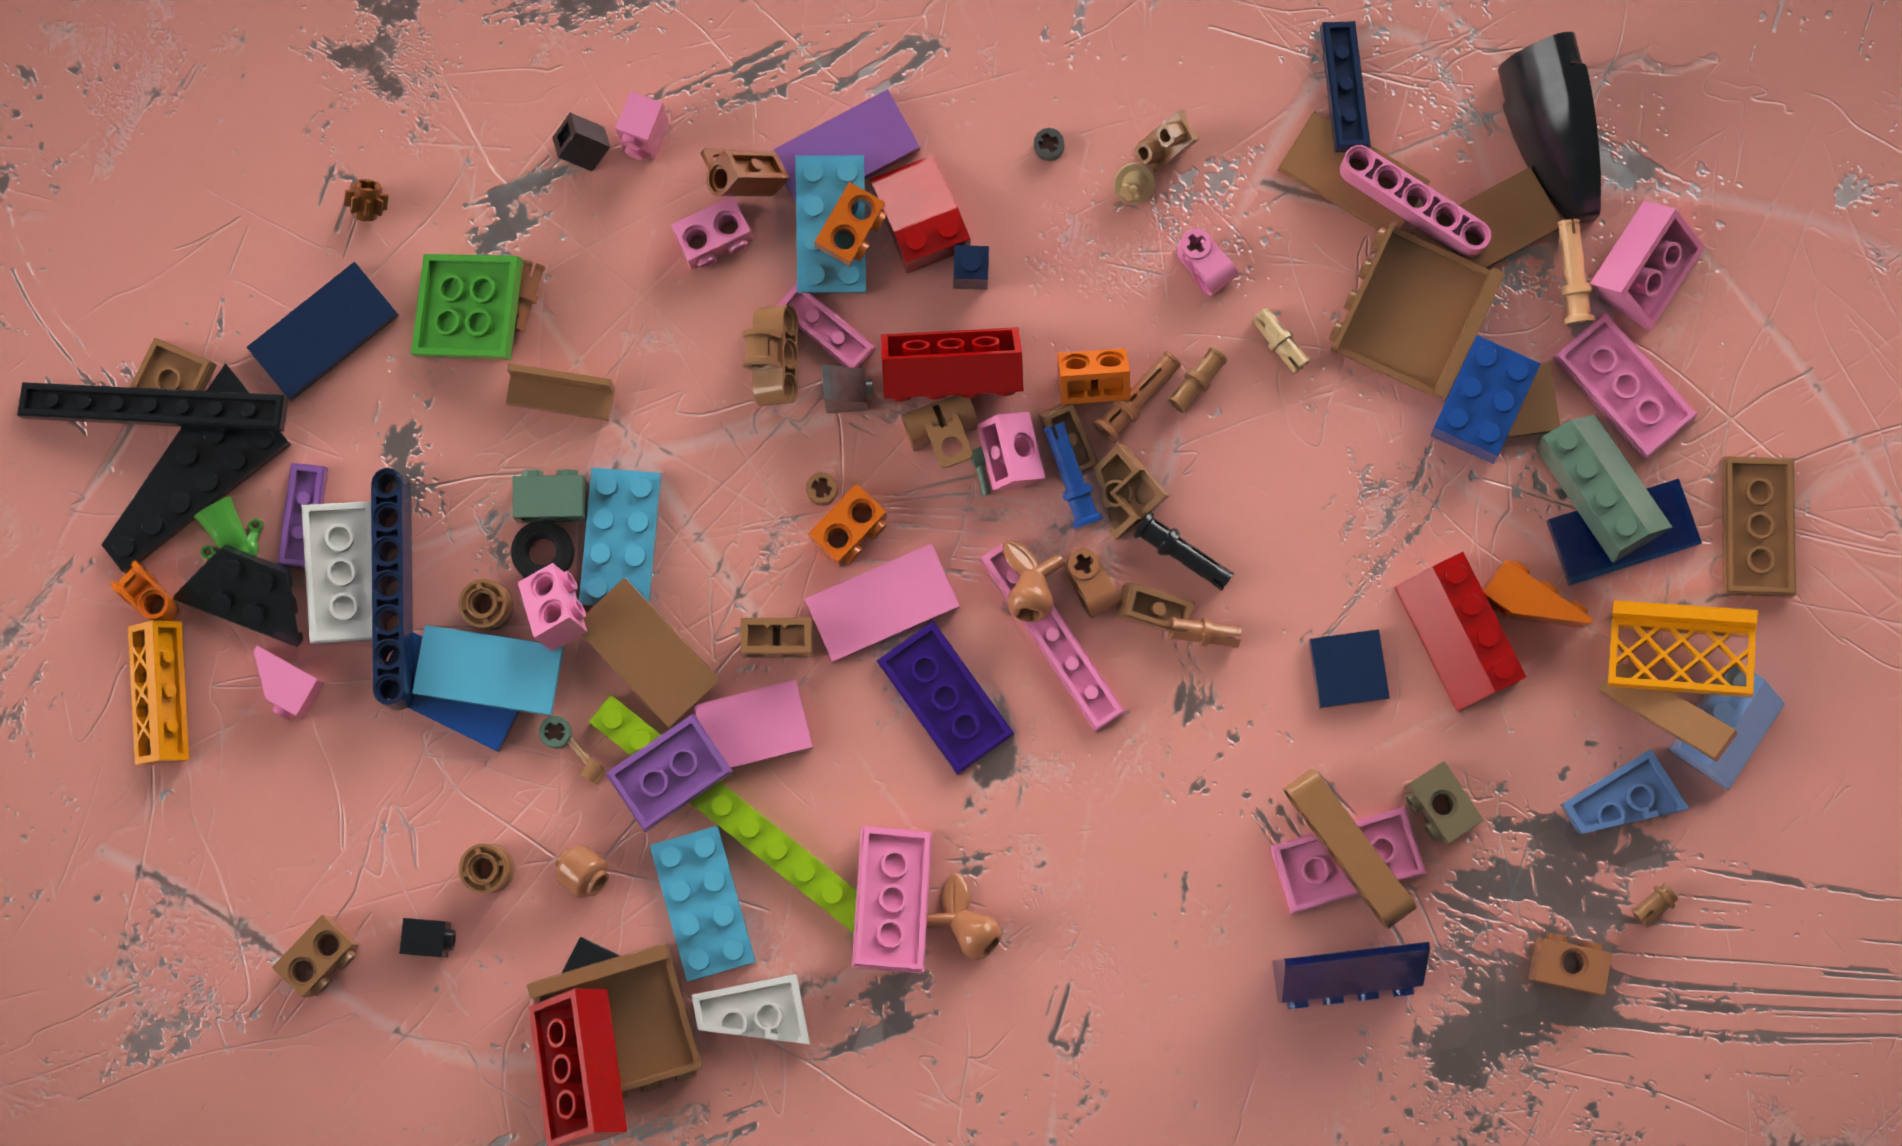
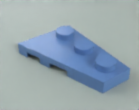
[1560,749,1689,835]

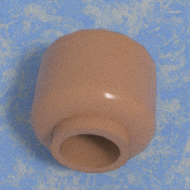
[556,845,609,898]

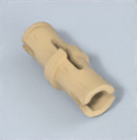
[1251,307,1311,374]

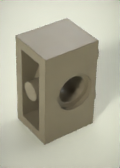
[1404,761,1484,845]

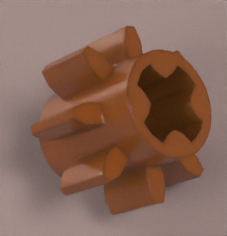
[344,179,389,221]

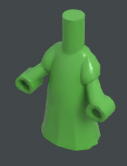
[194,496,264,559]

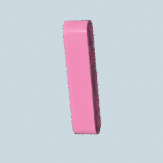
[1340,145,1491,258]

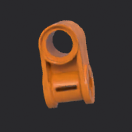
[110,560,179,621]

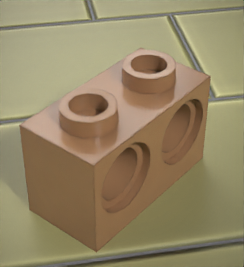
[741,618,813,658]
[272,915,359,997]

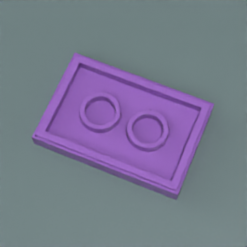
[605,714,734,832]

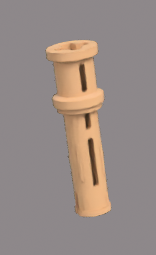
[1557,219,1596,325]

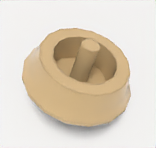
[1114,162,1155,205]

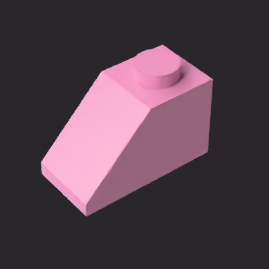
[253,646,325,720]

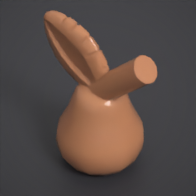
[1003,540,1065,622]
[926,873,1002,960]

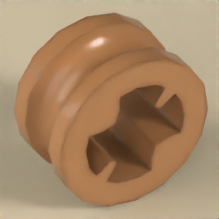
[806,472,838,506]

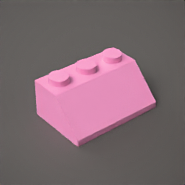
[1590,201,1705,330]

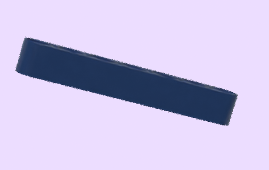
[371,468,414,710]

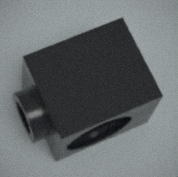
[399,918,456,958]

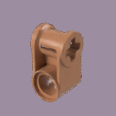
[1065,548,1122,618]

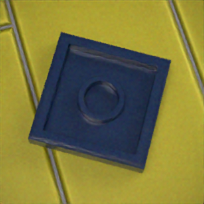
[1309,629,1390,709]

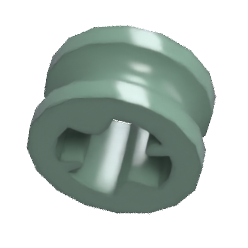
[539,716,572,749]

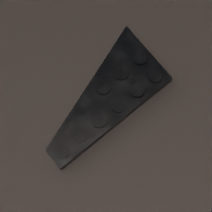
[101,363,291,573]

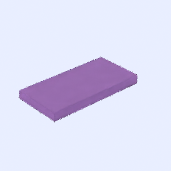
[771,89,920,204]

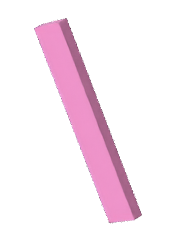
[980,539,1125,732]

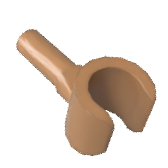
[567,738,605,784]

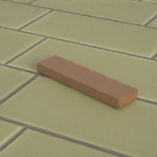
[1598,662,1737,762]

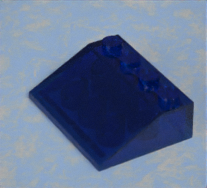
[1272,942,1430,1009]

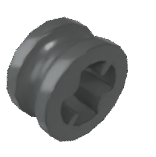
[1034,128,1064,161]

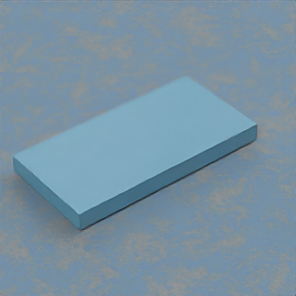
[412,625,564,716]

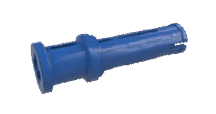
[1043,422,1103,529]

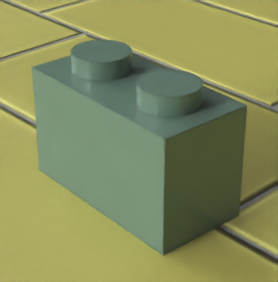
[513,469,587,523]

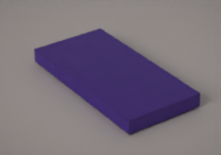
[877,621,1014,775]

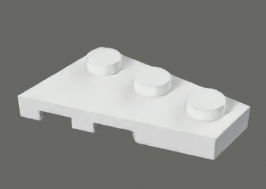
[691,974,810,1044]

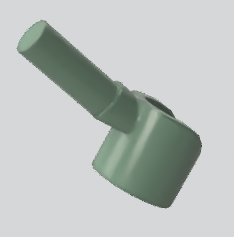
[970,446,990,496]

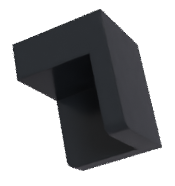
[552,112,610,171]

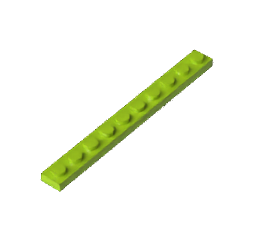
[589,695,857,933]

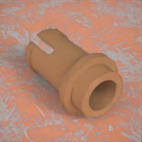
[1631,883,1678,928]

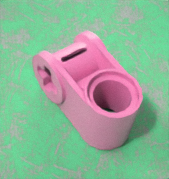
[1177,228,1238,297]

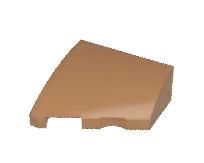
[1093,444,1170,540]

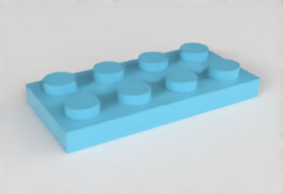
[795,155,866,294]
[579,468,662,607]
[650,825,756,982]

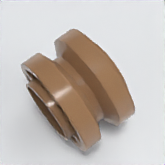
[458,579,514,630]
[459,844,515,894]

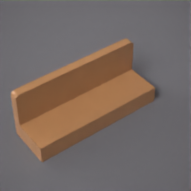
[506,363,615,421]

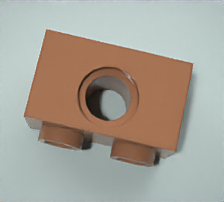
[1528,933,1613,995]

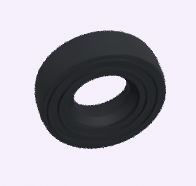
[511,520,574,578]

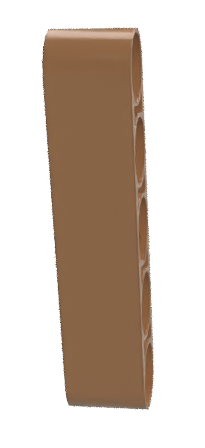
[1283,768,1417,929]

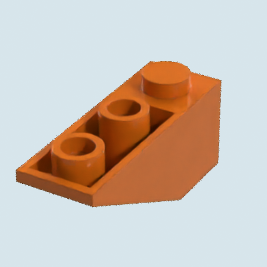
[1483,559,1594,628]

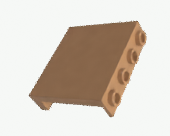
[1328,221,1505,401]
[527,942,702,1098]

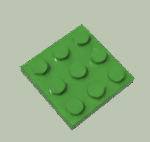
[411,254,523,360]

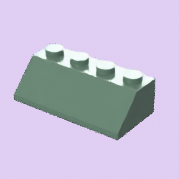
[1536,415,1673,563]

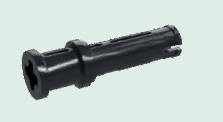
[1133,511,1234,591]

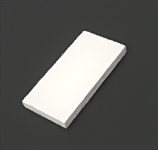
[301,501,372,645]

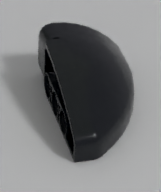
[1498,32,1601,224]

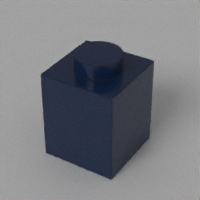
[953,245,989,290]

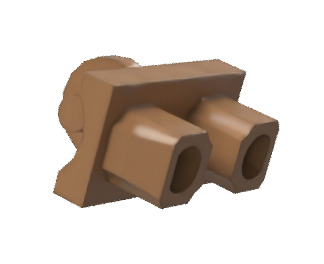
[1135,110,1200,172]

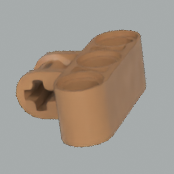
[743,305,798,406]

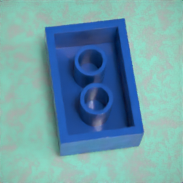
[1430,335,1541,464]

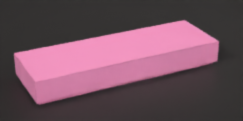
[776,283,875,369]

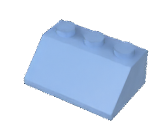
[1668,664,1785,790]

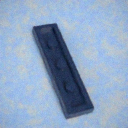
[1320,21,1371,153]

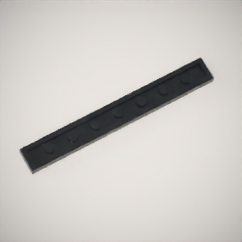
[17,382,289,432]

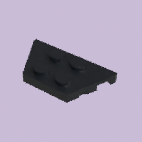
[173,545,303,647]

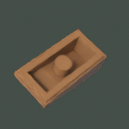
[1038,404,1099,473]
[1115,582,1195,631]

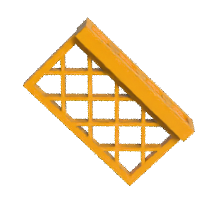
[1608,600,1758,698]

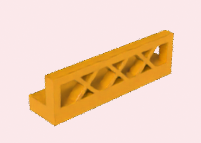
[128,620,189,765]

